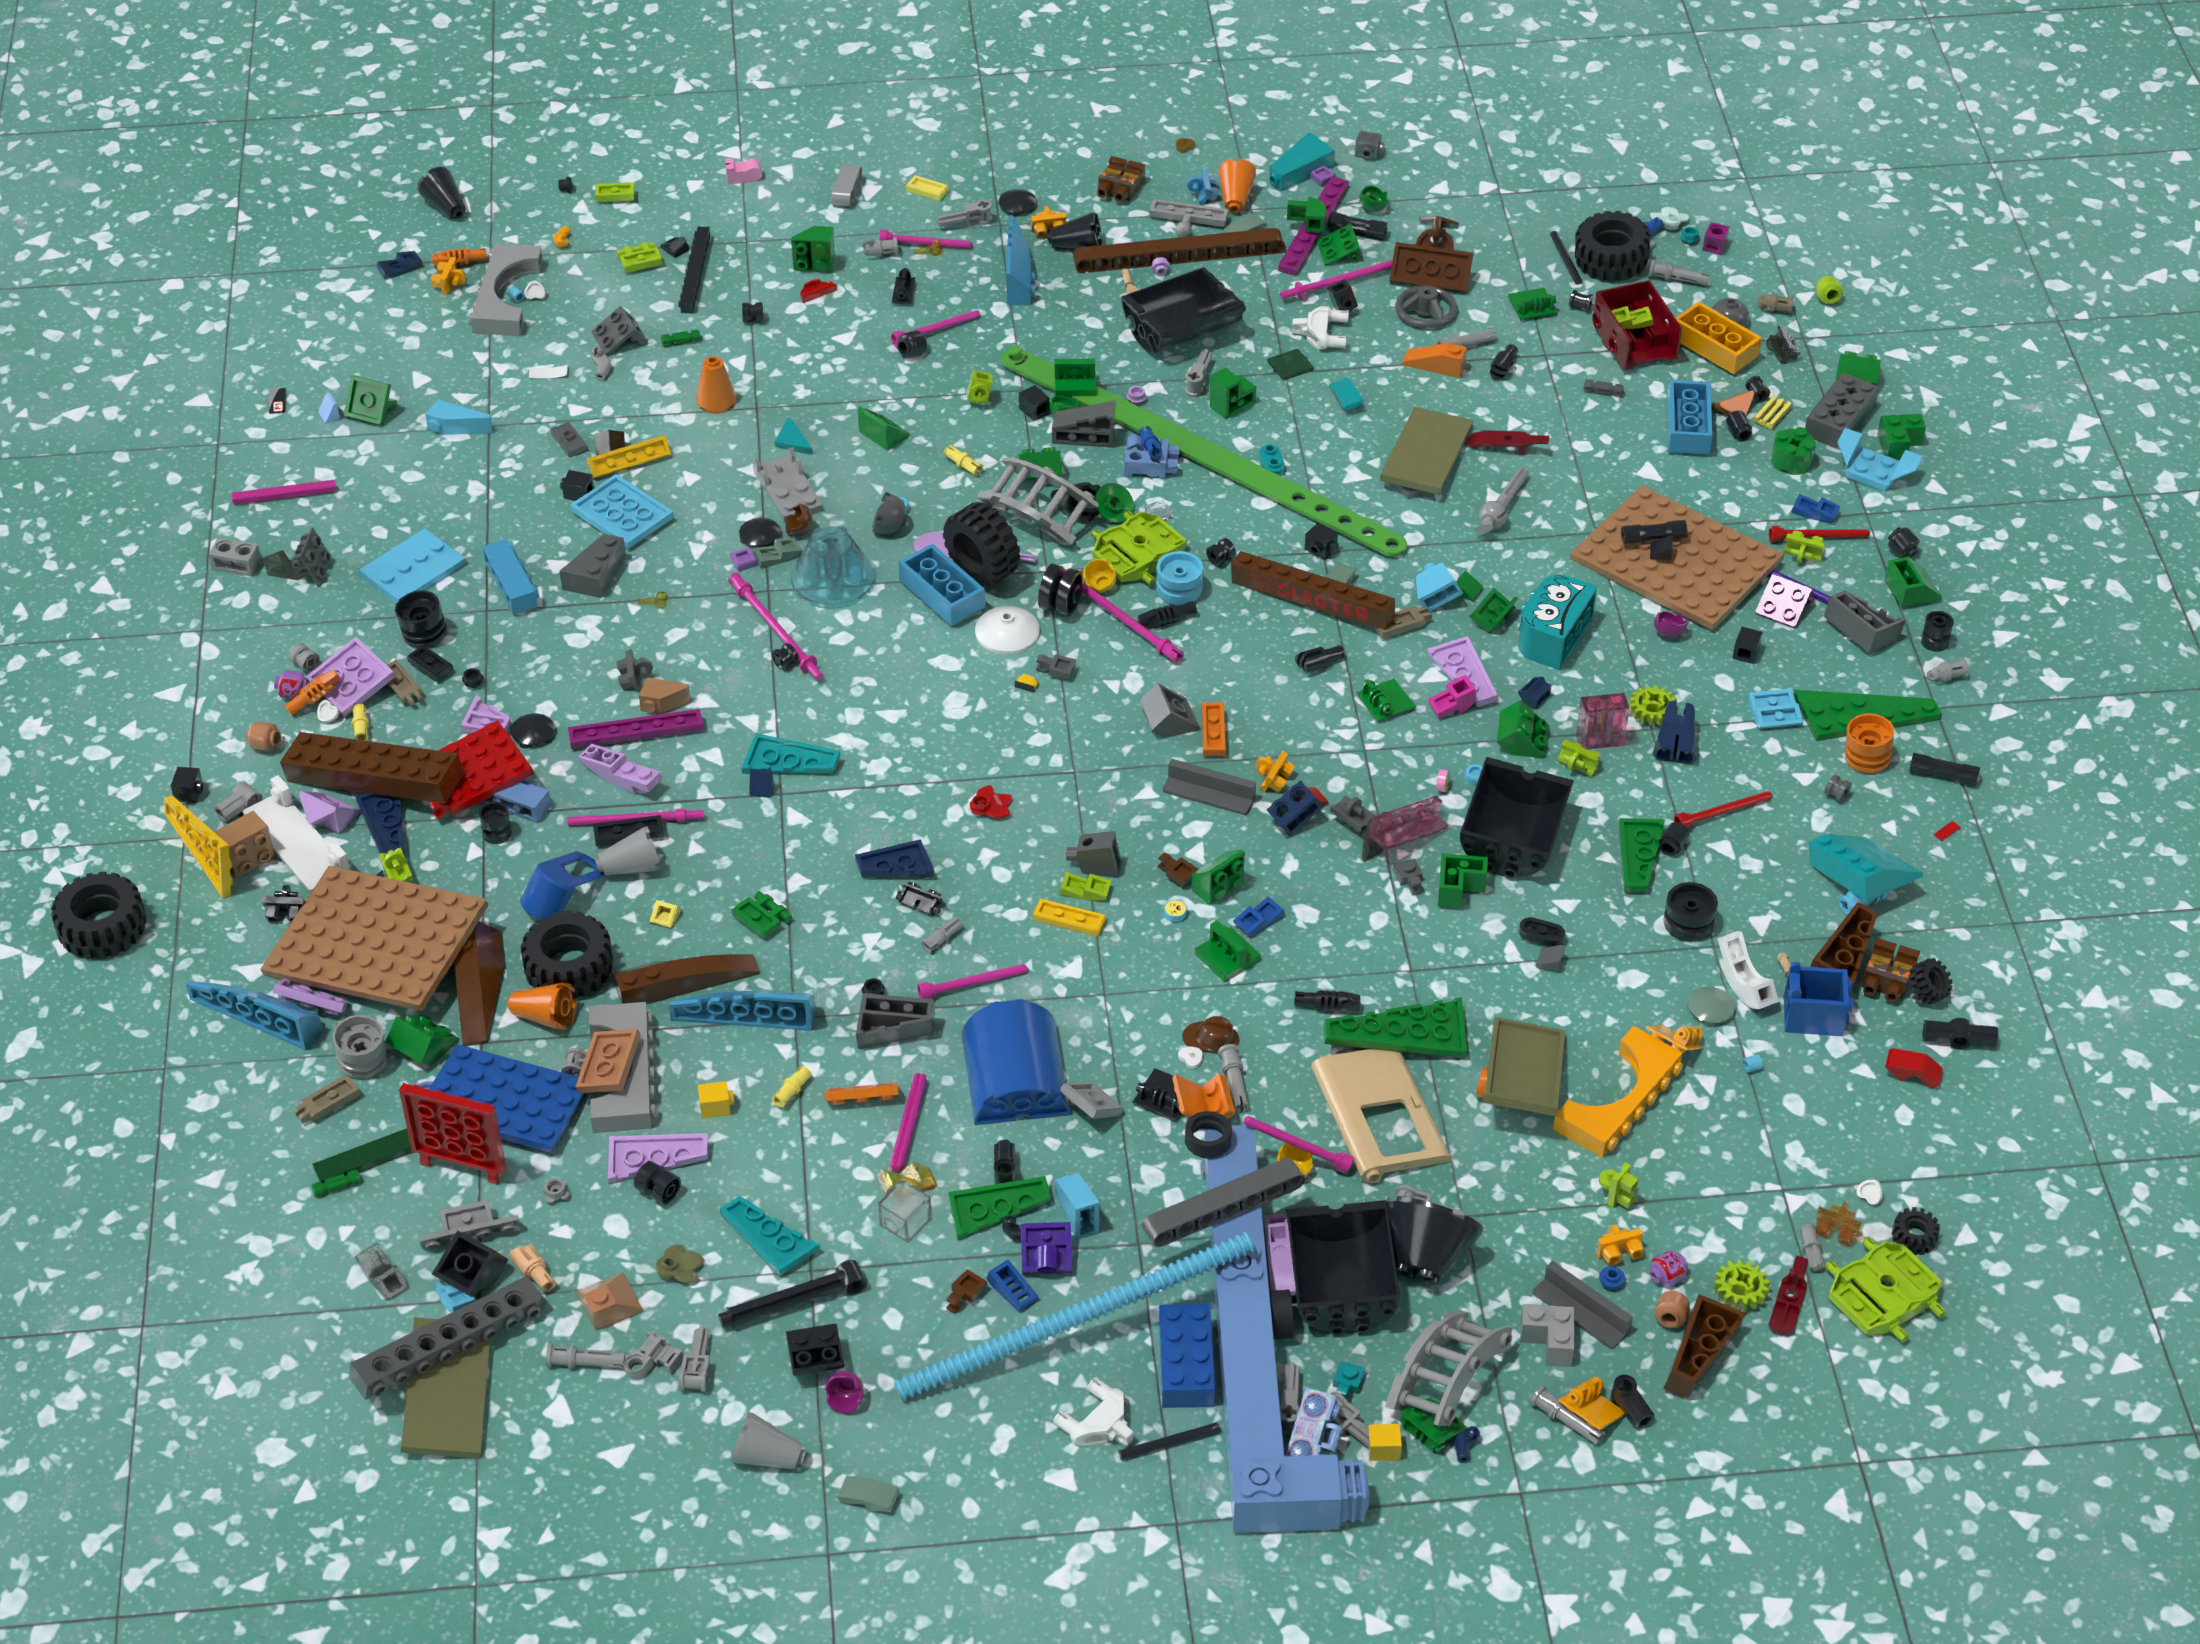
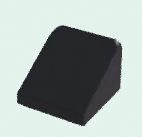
[660,237,690,258]
[1650,536,1673,560]

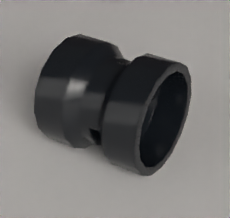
[742,302,763,322]
[1206,538,1236,566]

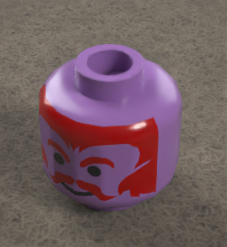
[274,670,308,699]
[1649,1250,1688,1288]

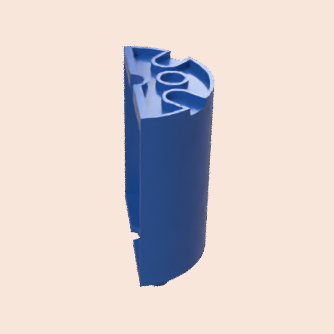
[962,999,1071,1125]

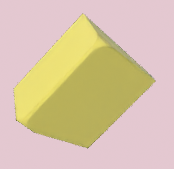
[649,900,681,928]

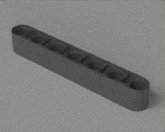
[1141,1158,1305,1247]

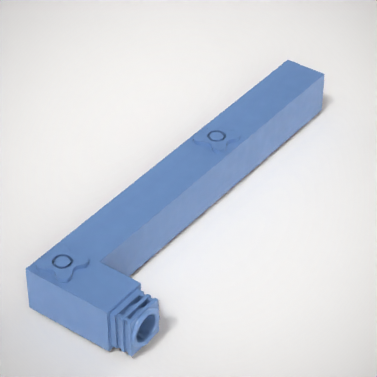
[1204,1125,1369,1533]

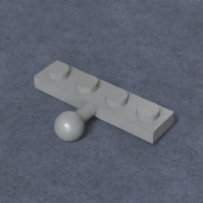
[1149,199,1229,237]

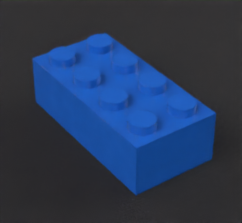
[1159,1304,1215,1408]

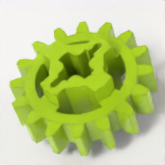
[1629,685,1678,726]
[1714,1259,1770,1311]

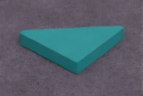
[775,417,812,454]

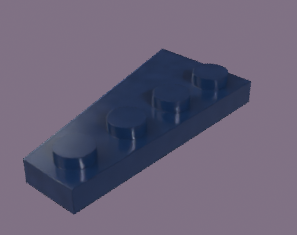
[355,793,405,856]

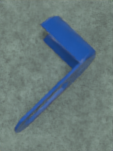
[520,851,605,920]

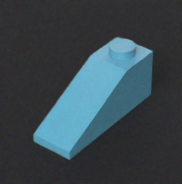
[425,399,493,435]

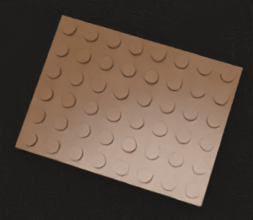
[1570,485,1784,630]
[260,866,488,1011]

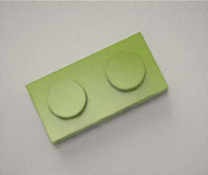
[595,182,635,202]

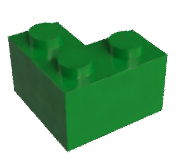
[1209,367,1256,419]
[1877,414,1926,461]
[1438,853,1488,908]

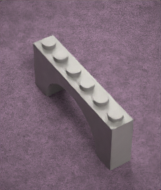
[469,243,543,336]
[589,1002,656,1133]

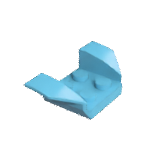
[1838,428,1923,492]

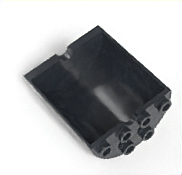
[1121,267,1246,353]
[1460,757,1574,879]
[1286,1200,1400,1335]

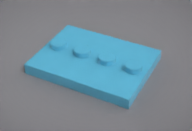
[570,474,674,549]
[359,528,466,603]

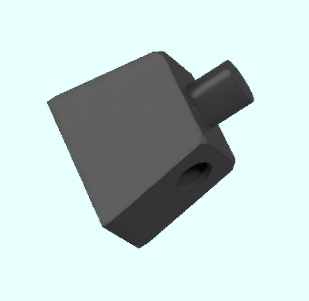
[1066,831,1122,878]

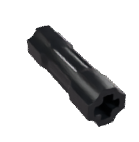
[1327,212,1388,239]
[1621,520,1688,544]
[1909,753,1980,786]

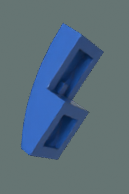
[1791,494,1840,522]
[1233,896,1285,936]

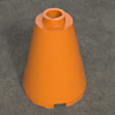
[1218,159,1256,213]
[696,356,737,414]
[507,983,577,1030]

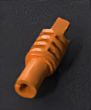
[432,248,487,267]
[284,669,341,716]

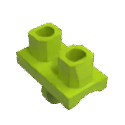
[1783,530,1825,563]
[1557,739,1601,777]
[379,848,413,882]
[1599,1162,1639,1209]

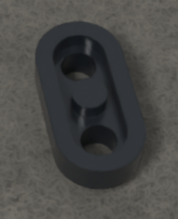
[1519,917,1565,947]

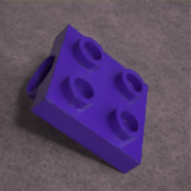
[1021,1222,1072,1275]

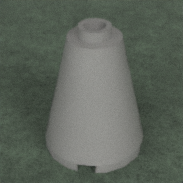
[595,827,661,876]
[731,1411,806,1469]

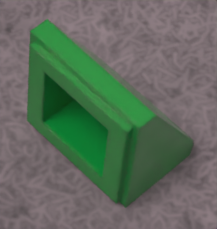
[1456,571,1483,601]

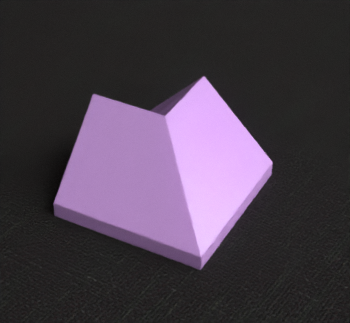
[299,790,360,834]

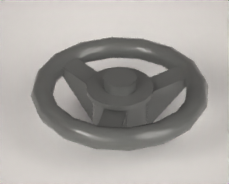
[1395,285,1458,329]

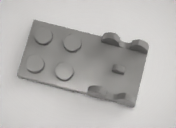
[753,447,823,523]

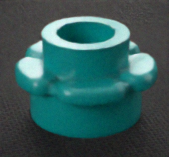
[1680,226,1700,244]

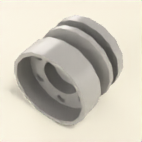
[332,1015,388,1080]

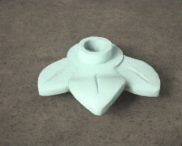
[1650,207,1689,230]

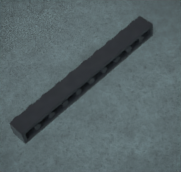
[678,226,711,313]

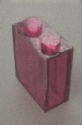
[1576,693,1630,749]

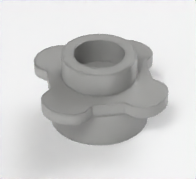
[542,1178,569,1203]

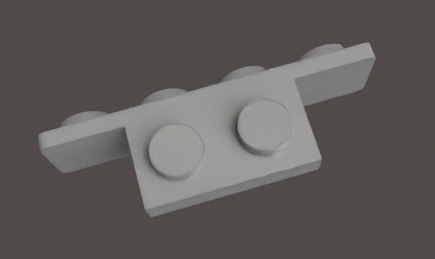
[419,1200,519,1248]

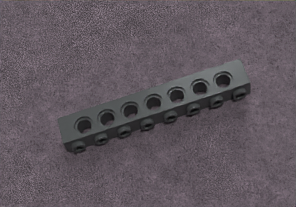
[349,1276,543,1400]

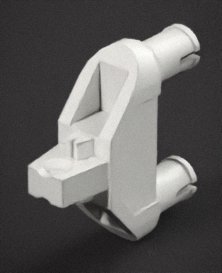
[1292,306,1349,350]
[1053,1377,1134,1447]

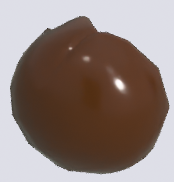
[785,503,813,536]

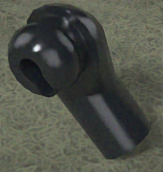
[1002,1216,1021,1241]

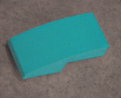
[1329,377,1364,410]

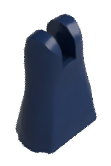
[1653,701,1697,764]

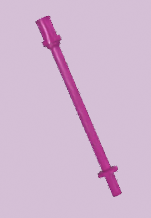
[1280,260,1393,300]
[1065,569,1184,664]
[728,572,824,681]

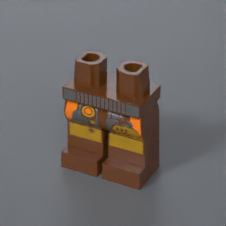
[1097,156,1145,203]
[1862,938,1920,1003]

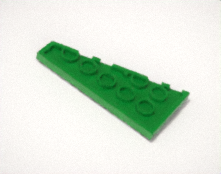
[1793,690,1942,741]
[1323,997,1467,1058]

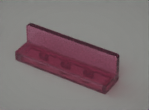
[1367,796,1449,850]

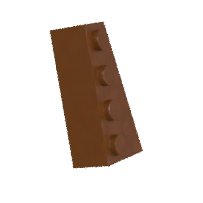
[1663,1294,1747,1399]

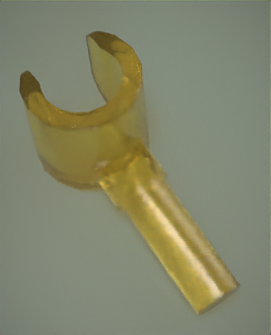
[914,240,942,256]
[637,591,668,609]

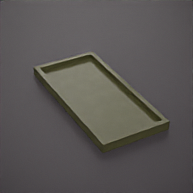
[1380,407,1473,495]
[1483,1017,1565,1116]
[400,1317,490,1459]

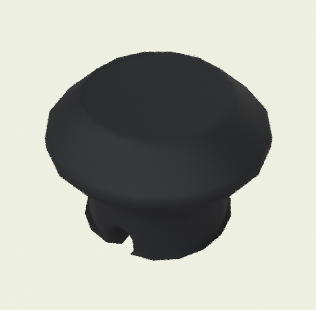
[558,176,573,193]

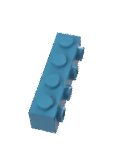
[482,539,539,615]

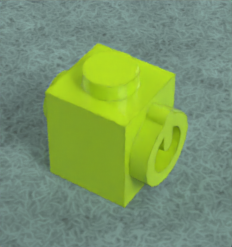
[967,370,993,404]

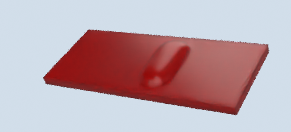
[1933,821,1961,841]

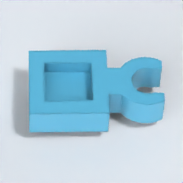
[436,1282,475,1313]

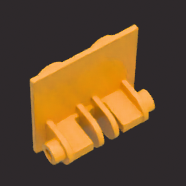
[1646,1025,1703,1052]
[1558,1377,1625,1430]

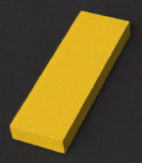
[1033,898,1106,937]

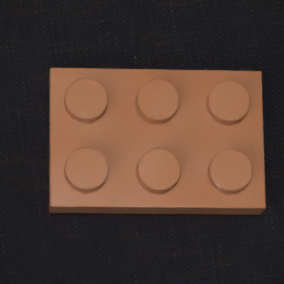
[575,1029,641,1093]

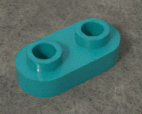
[1259,444,1284,476]

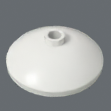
[975,606,1040,654]

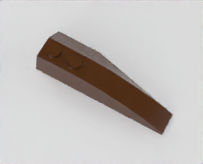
[454,921,504,1046]
[611,954,760,1004]

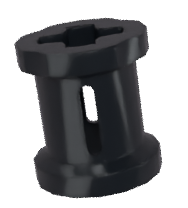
[1569,290,1594,311]
[1745,376,1770,403]

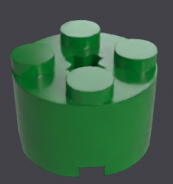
[1771,427,1816,475]

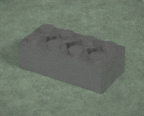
[1805,372,1879,450]

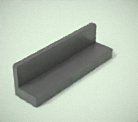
[1163,759,1256,815]
[1533,1261,1633,1349]

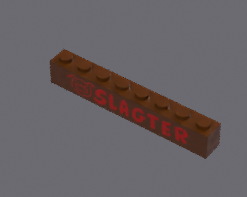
[1231,551,1395,630]

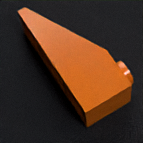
[1402,343,1467,378]

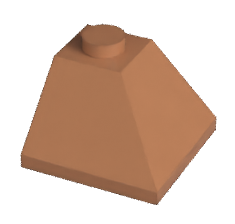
[576,1272,643,1331]

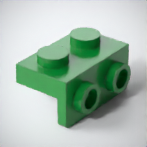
[1469,588,1518,634]

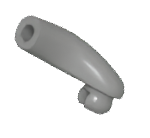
[591,347,611,381]

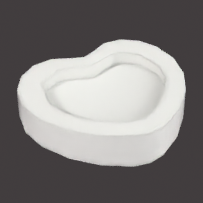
[524,281,546,300]
[317,700,340,722]
[1178,1047,1202,1069]
[1856,1180,1883,1205]

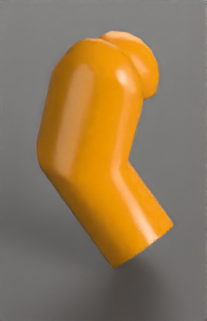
[553,226,571,248]

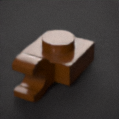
[1158,852,1199,888]
[946,1269,987,1314]

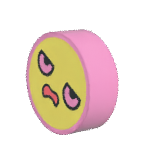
[1436,769,1450,792]

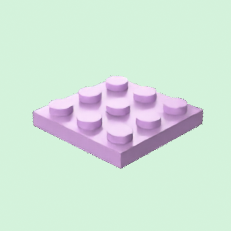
[305,637,396,717]

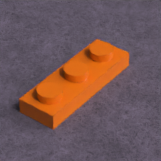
[1202,702,1226,756]
[825,1082,898,1105]

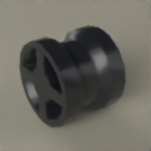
[771,643,798,670]

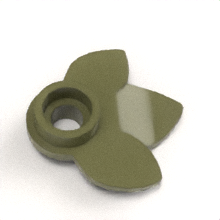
[656,1245,704,1283]

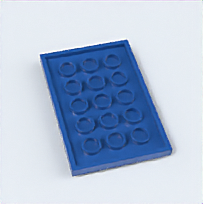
[429,1044,587,1153]

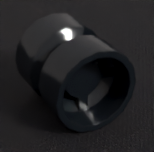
[1921,611,1954,652]
[479,801,512,844]
[634,1161,681,1205]

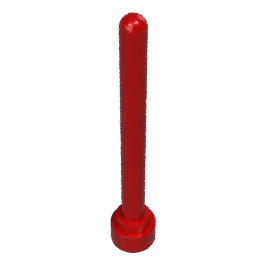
[1769,525,1870,542]
[1673,791,1772,829]

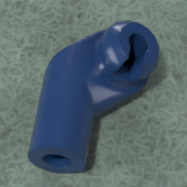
[1454,1426,1480,1463]

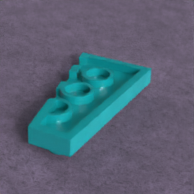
[741,733,841,774]
[720,1196,820,1276]

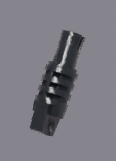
[1138,601,1197,629]
[1294,990,1361,1012]

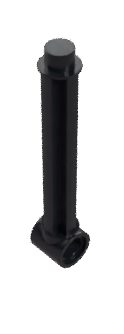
[718,1260,867,1329]

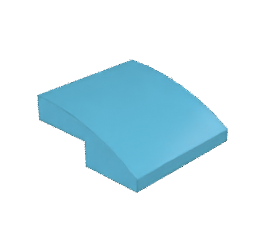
[1748,688,1803,729]

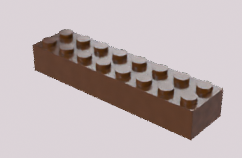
[280,732,465,804]

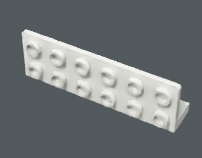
[243,775,350,893]

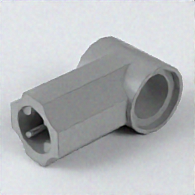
[214,782,262,823]

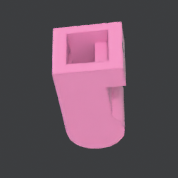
[725,158,762,185]

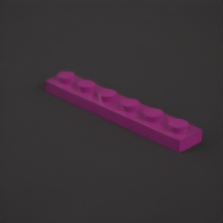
[568,709,703,749]

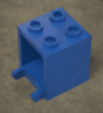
[1783,962,1853,1037]

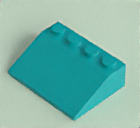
[1808,834,1923,901]

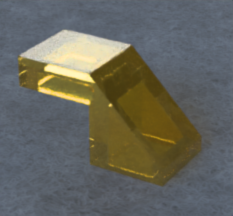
[876,1162,938,1199]

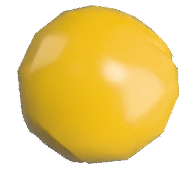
[1083,559,1116,593]
[1276,1143,1313,1177]

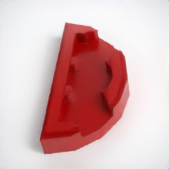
[800,279,837,303]

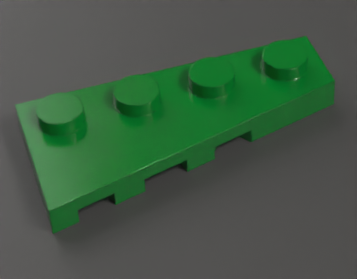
[1619,818,1665,892]

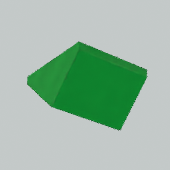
[858,406,910,450]

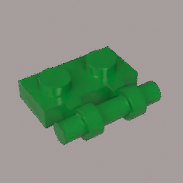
[732,891,793,939]

